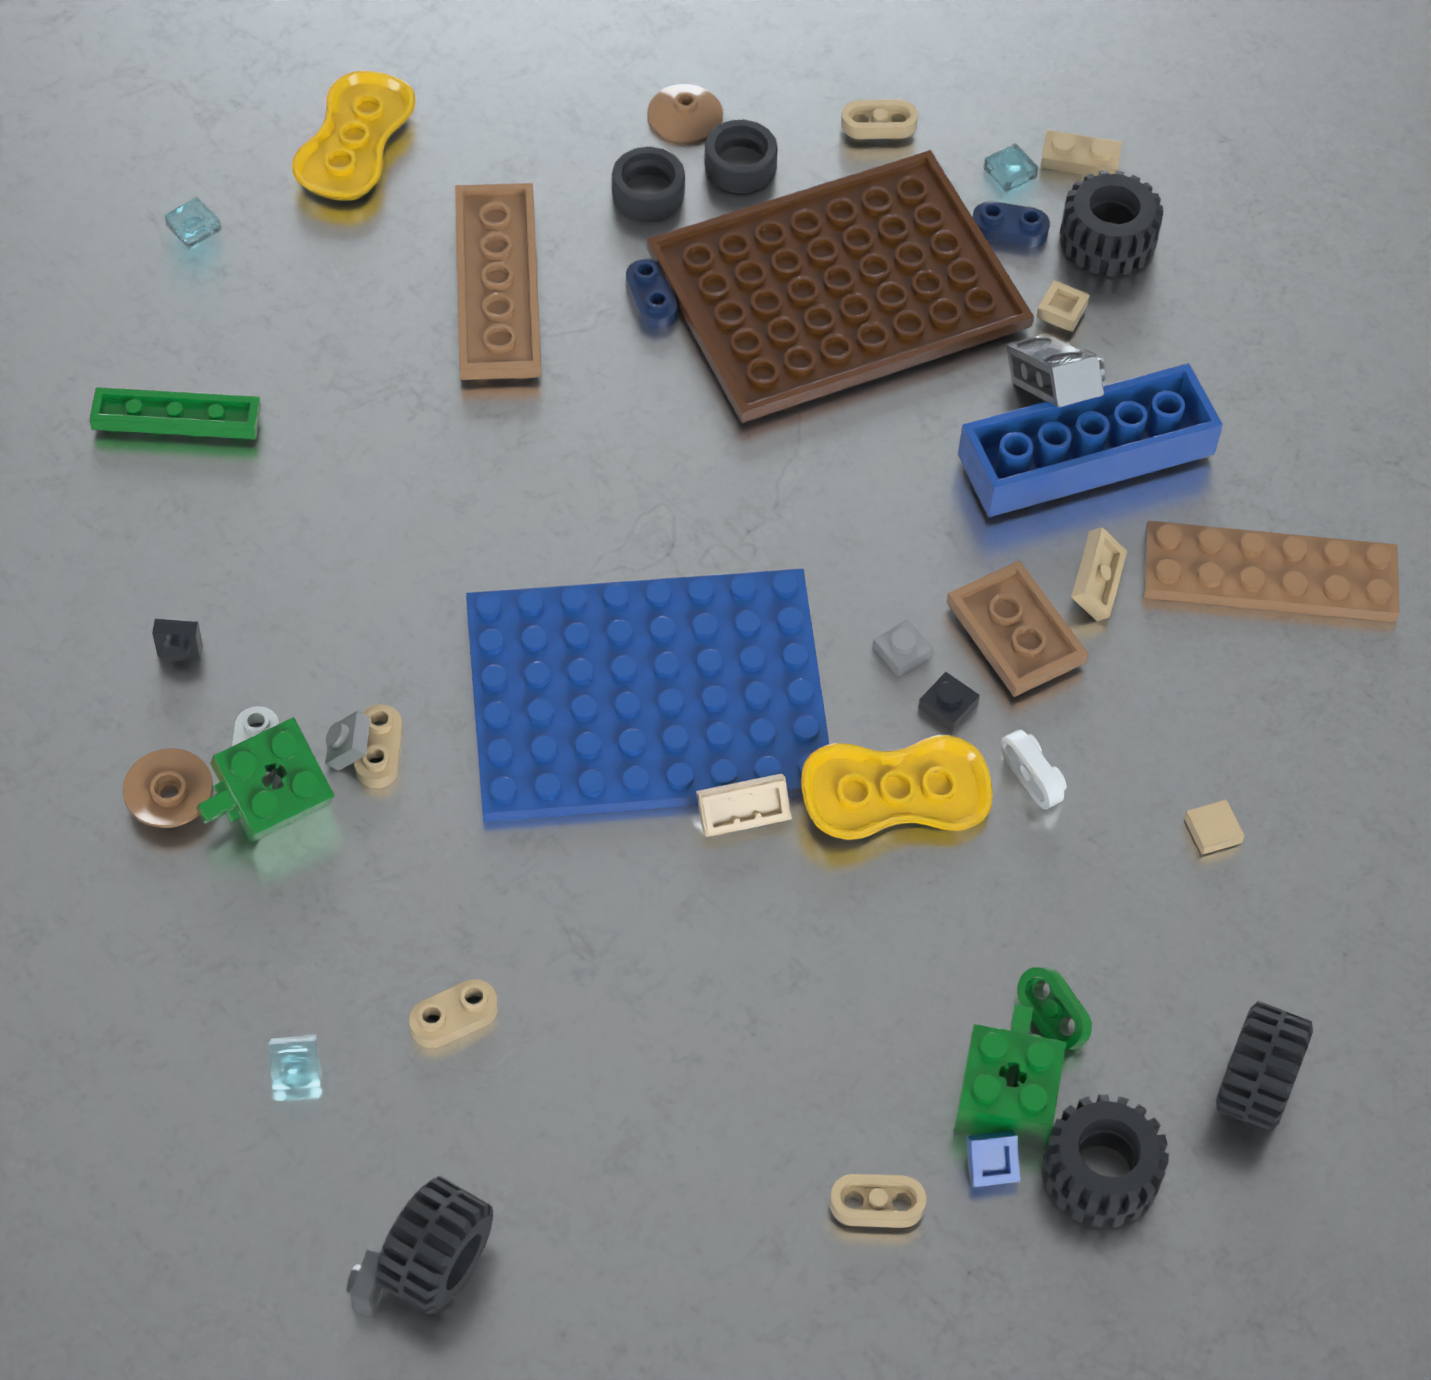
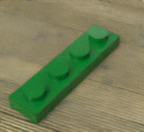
[89,387,261,439]

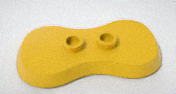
[292,71,416,201]
[801,735,993,840]

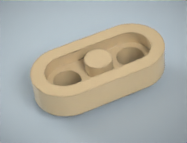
[841,99,918,139]
[354,704,403,788]
[409,979,498,1048]
[830,1174,927,1228]

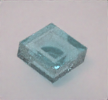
[983,143,1039,193]
[164,197,221,249]
[268,1035,320,1090]

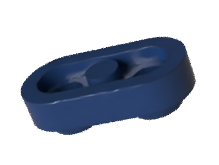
[972,201,1050,247]
[626,259,677,330]

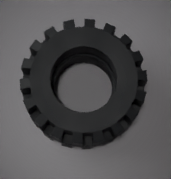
[1060,170,1164,276]
[1216,1001,1313,1132]
[1042,1095,1169,1228]
[376,1176,493,1314]

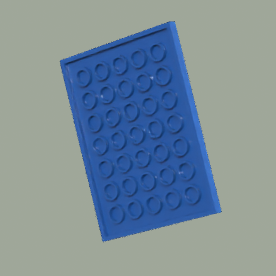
[466,568,830,822]

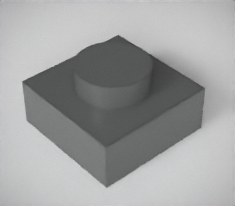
[346,1250,384,1317]

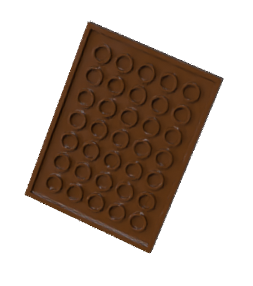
[647,150,1034,423]

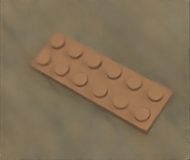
[455,183,541,380]
[1144,520,1400,623]

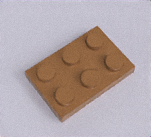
[946,560,1088,697]

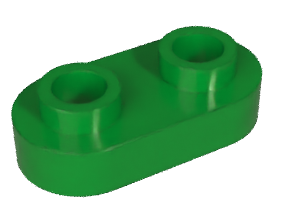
[1017,967,1092,1050]

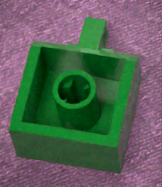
[196,717,335,842]
[953,1005,1066,1150]

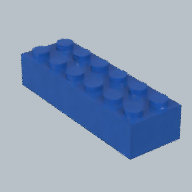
[958,363,1223,517]

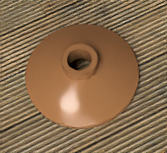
[647,85,723,144]
[123,748,213,828]

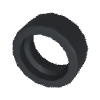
[704,119,778,193]
[611,146,685,221]

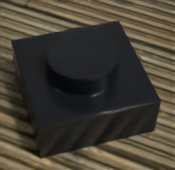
[152,618,203,661]
[918,671,980,732]

